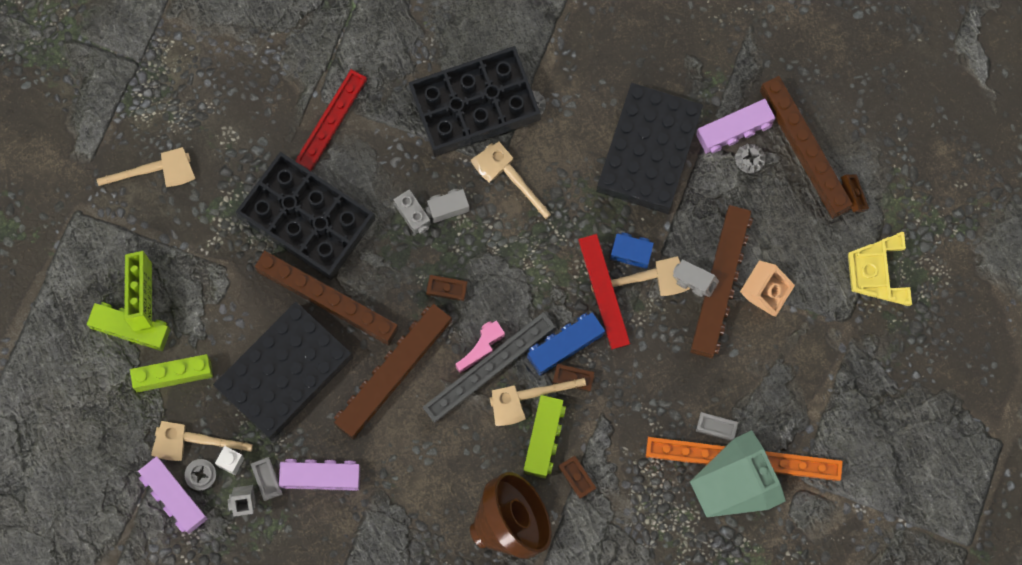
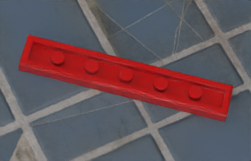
[295,69,367,172]
[578,234,630,350]

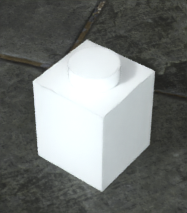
[215,446,245,475]

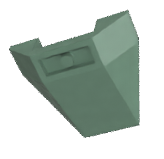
[689,430,786,517]

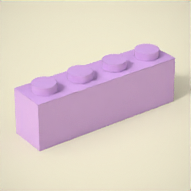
[696,99,775,154]
[138,456,207,534]
[279,459,360,490]

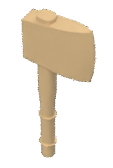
[471,142,551,219]
[97,147,195,187]
[591,256,690,296]
[490,378,586,426]
[151,421,253,461]

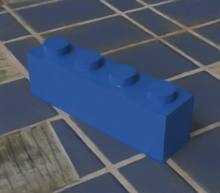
[527,312,605,376]

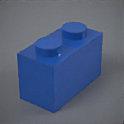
[610,233,654,269]

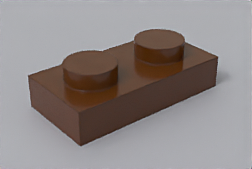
[840,174,869,212]
[426,275,468,301]
[552,364,595,392]
[558,455,596,499]

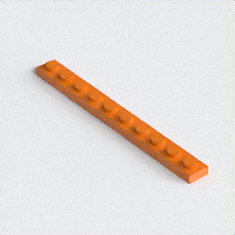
[646,437,843,481]

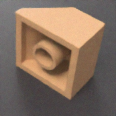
[740,260,795,317]

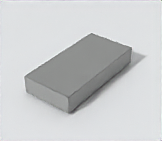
[696,412,739,441]
[251,457,283,501]

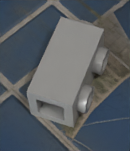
[425,189,469,223]
[393,190,431,235]
[673,259,719,298]
[228,485,256,516]

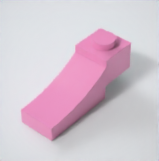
[456,320,505,374]

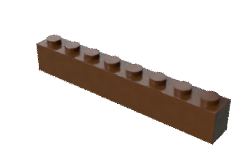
[760,76,853,219]
[690,205,753,359]
[254,250,399,346]
[334,303,452,440]

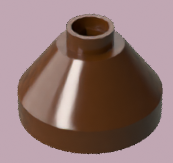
[470,472,552,559]

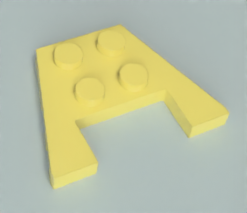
[848,232,912,306]

